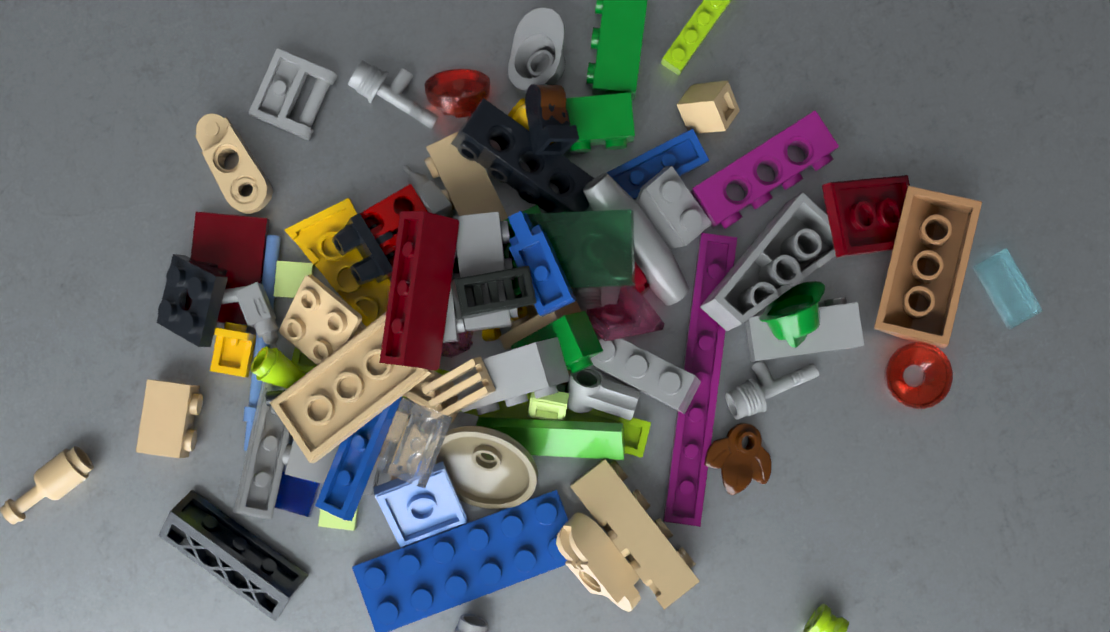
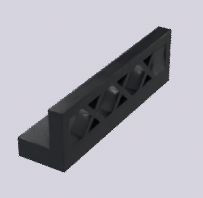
[159,490,308,621]

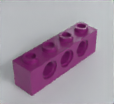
[691,110,839,229]

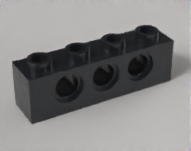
[451,98,594,228]

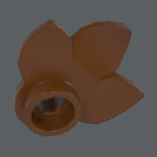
[704,423,772,495]

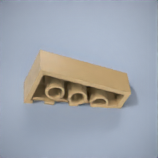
[570,459,700,610]

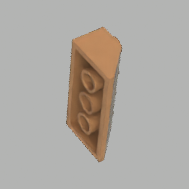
[874,186,982,349]

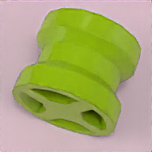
[803,604,849,632]

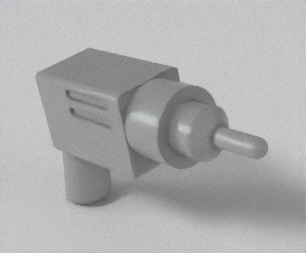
[403,166,452,218]
[221,282,279,349]

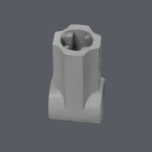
[564,366,640,420]

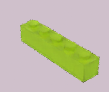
[661,0,732,76]

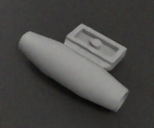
[583,166,712,306]

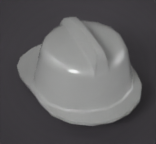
[508,7,566,91]

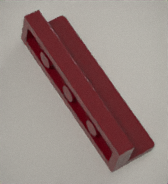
[379,211,459,371]

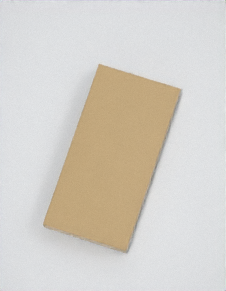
[270,312,432,463]

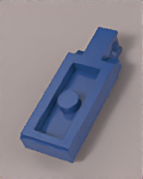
[508,211,576,317]

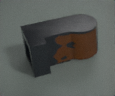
[525,84,579,155]

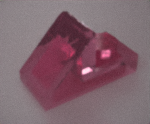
[586,280,664,341]

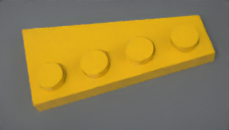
[284,198,391,327]

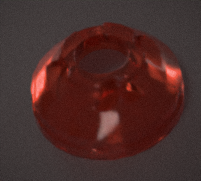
[424,69,491,118]
[884,342,953,409]

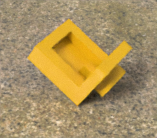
[210,322,256,378]

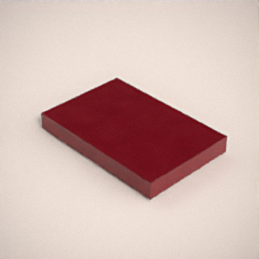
[822,175,910,258]
[185,212,270,325]

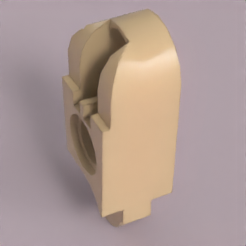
[195,113,273,214]
[556,512,641,612]

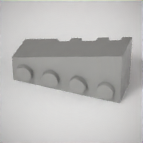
[700,192,836,331]

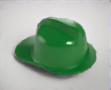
[759,281,825,348]

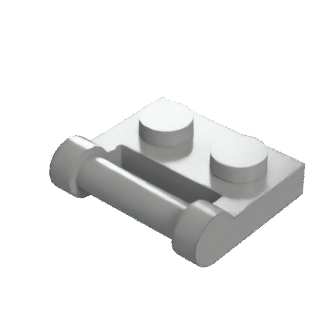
[248,48,337,140]

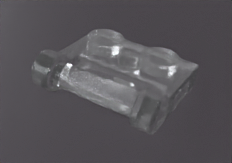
[374,398,453,488]

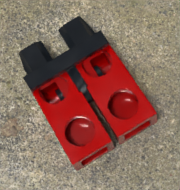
[332,184,428,285]

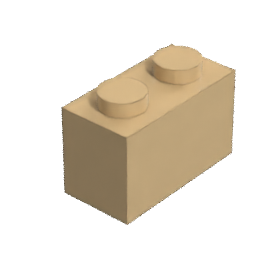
[136,379,203,458]

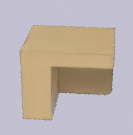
[676,80,740,134]

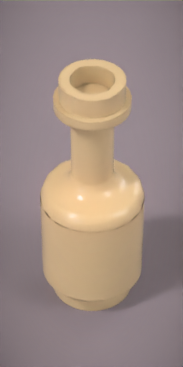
[0,446,94,525]

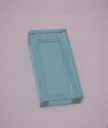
[972,248,1043,329]

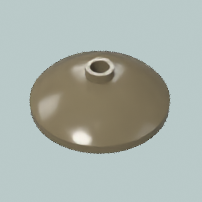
[429,426,538,509]

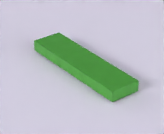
[476,417,625,460]

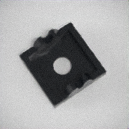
[156,254,228,347]

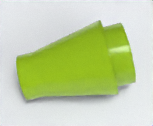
[251,346,306,389]

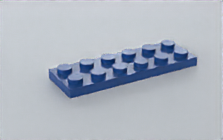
[352,489,568,632]

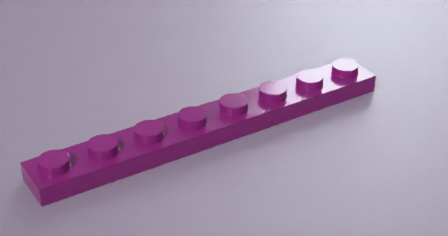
[663,233,738,527]

